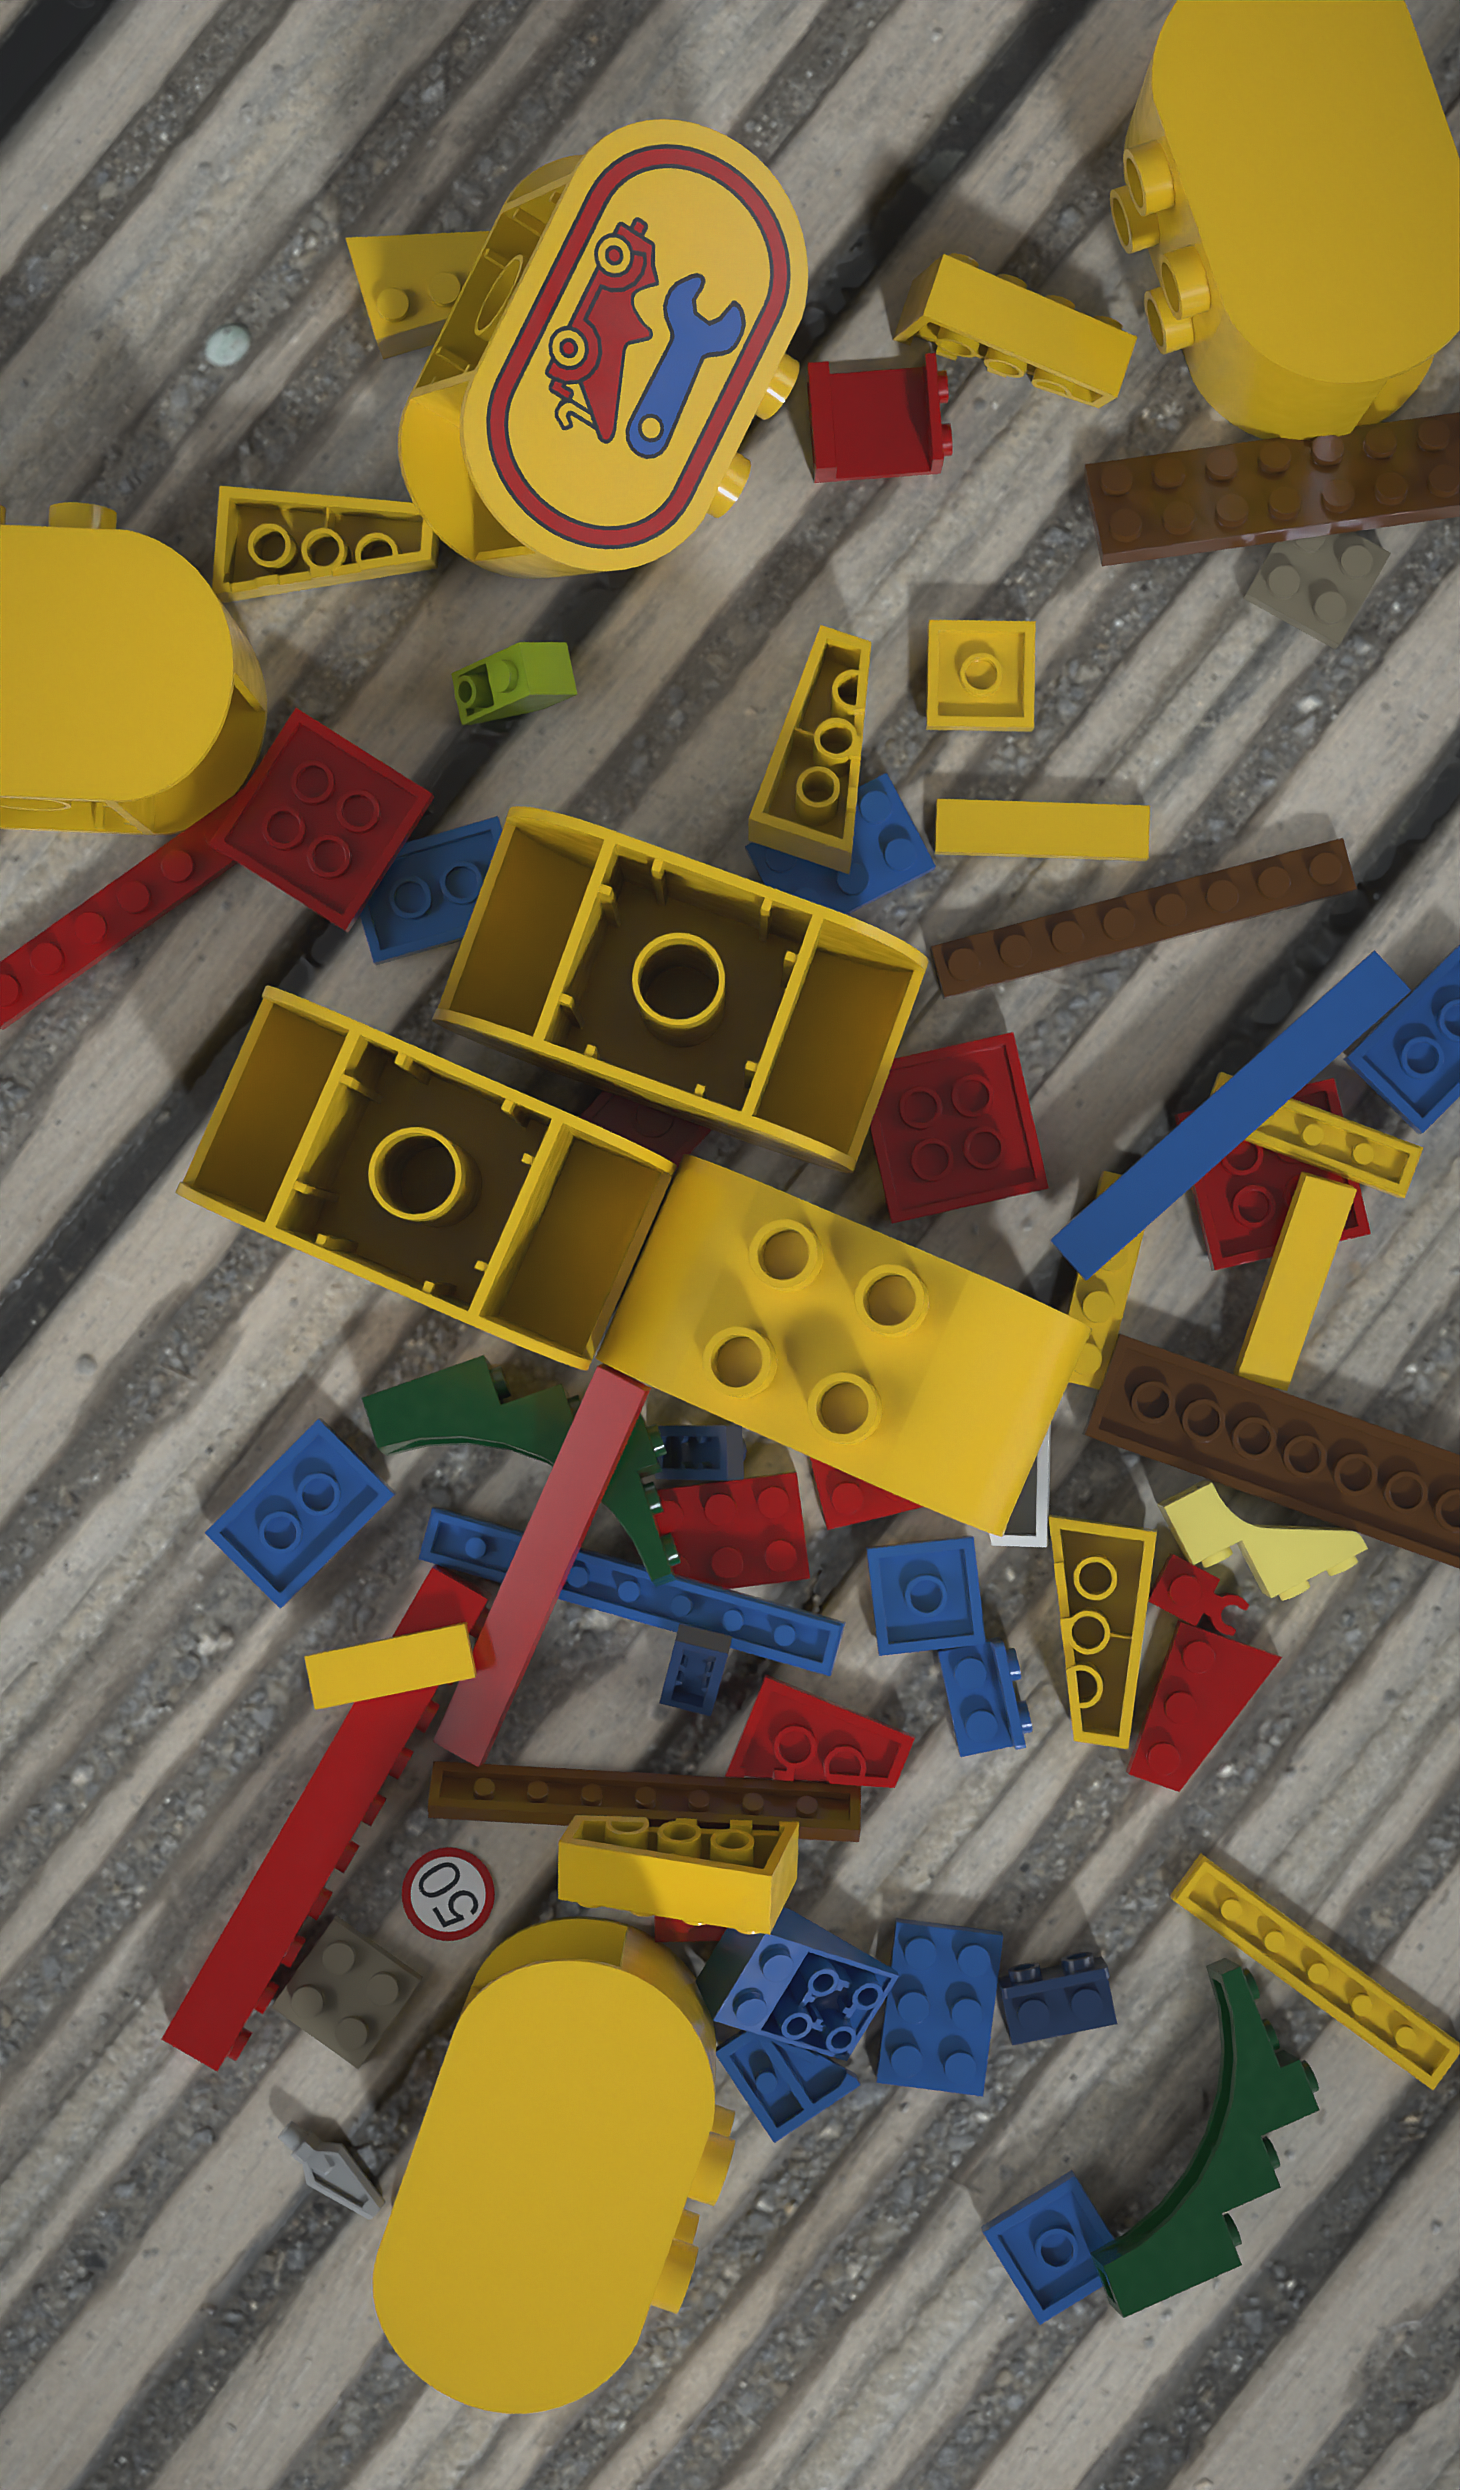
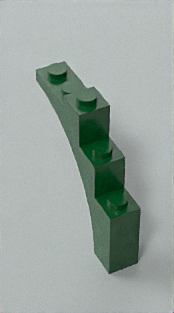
[361,1355,681,1587]
[1090,1958,1320,2318]

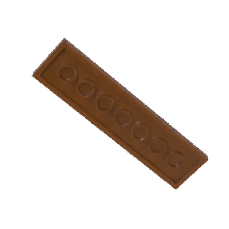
[1084,412,1460,567]
[1082,1334,1460,1569]

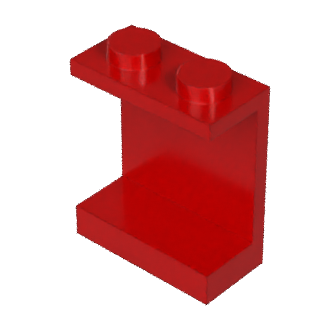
[806,353,953,483]

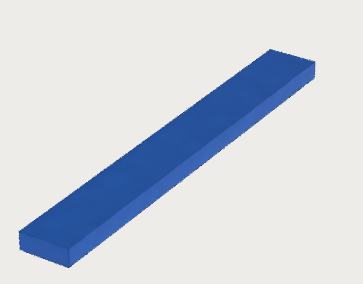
[1049,950,1411,1281]
[418,1507,846,1676]

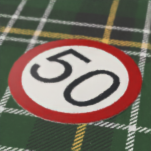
[401,1847,495,1941]

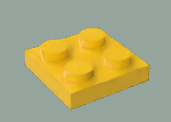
[926,620,1036,732]

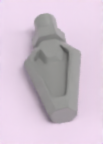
[278,2121,385,2220]

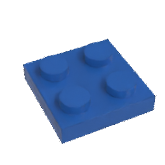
[866,1535,986,1656]
[981,2170,1115,2325]

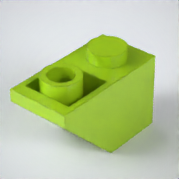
[451,642,578,725]

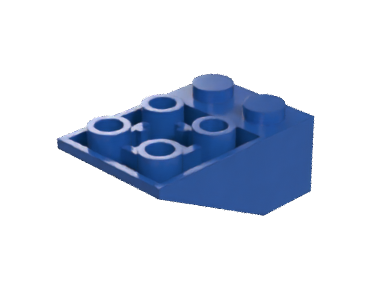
[695,1907,899,2061]

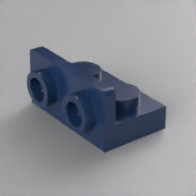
[998,1952,1117,2046]

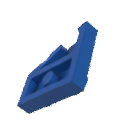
[716,2030,860,2143]

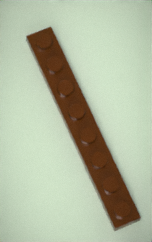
[930,838,1357,1000]
[427,1761,861,1842]

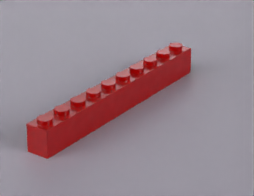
[161,1564,492,2072]

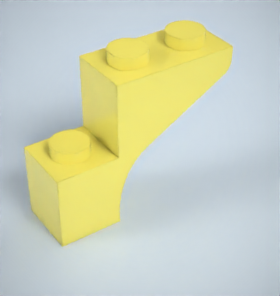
[1157,1480,1368,1601]

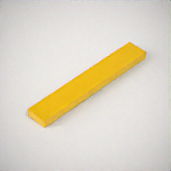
[1170,1853,1460,2090]

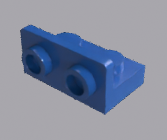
[937,1637,1033,1757]

